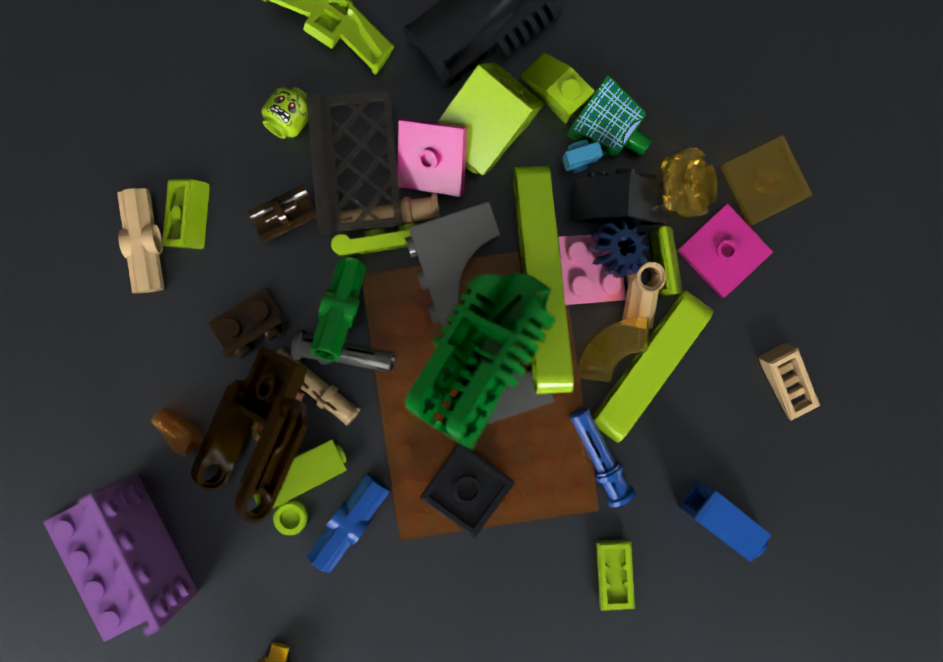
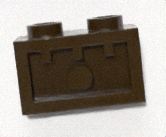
[208,288,289,360]

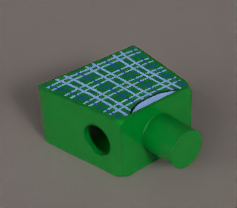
[567,75,653,159]

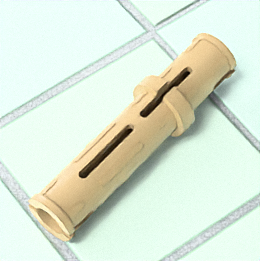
[276,347,361,426]

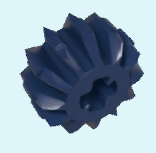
[588,218,650,278]

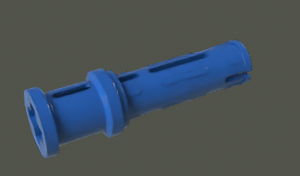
[569,407,636,507]

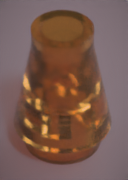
[151,408,203,456]

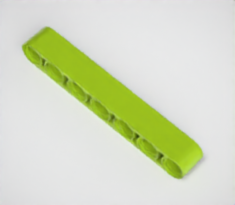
[513,166,573,394]

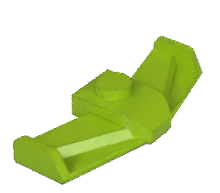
[262,0,395,75]

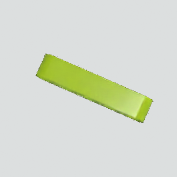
[592,290,714,443]

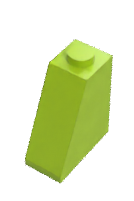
[253,440,347,508]

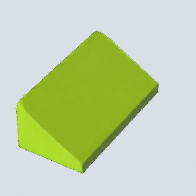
[162,179,210,249]
[649,226,683,297]

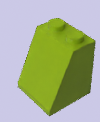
[438,61,546,175]

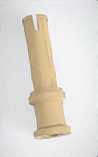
[338,193,441,232]

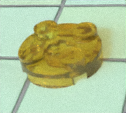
[661,148,718,218]

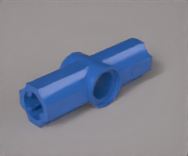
[306,473,391,573]

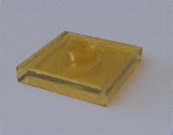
[720,135,813,226]

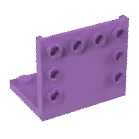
[43,474,198,642]

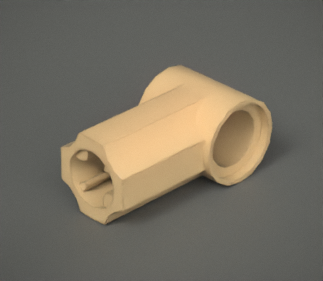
[622,261,666,329]

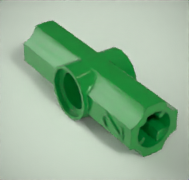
[310,257,367,362]

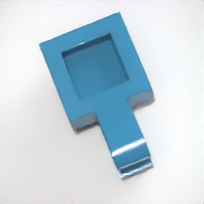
[562,140,603,174]

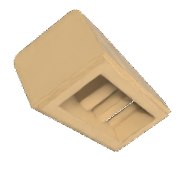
[758,343,820,420]

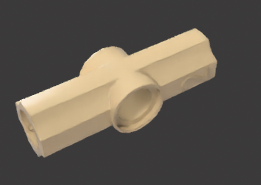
[117,188,164,294]

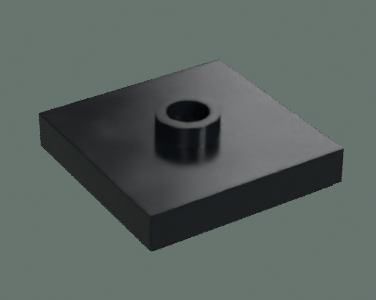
[419,443,515,538]

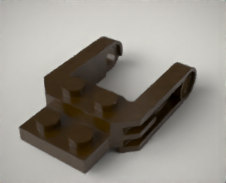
[191,346,309,523]

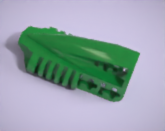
[405,272,556,450]

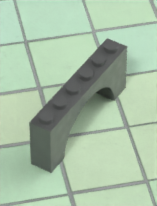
[405,202,555,424]

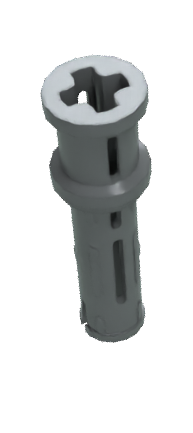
[291,330,397,373]

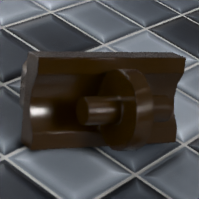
[248,184,319,243]

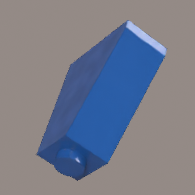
[679,480,771,562]

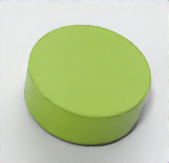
[273,500,309,535]

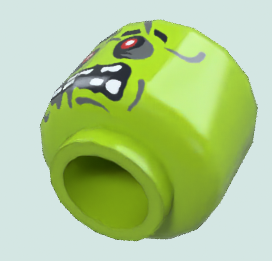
[261,87,313,139]

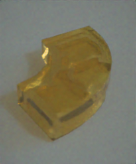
[576,316,650,382]

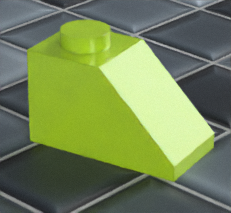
[520,53,595,124]

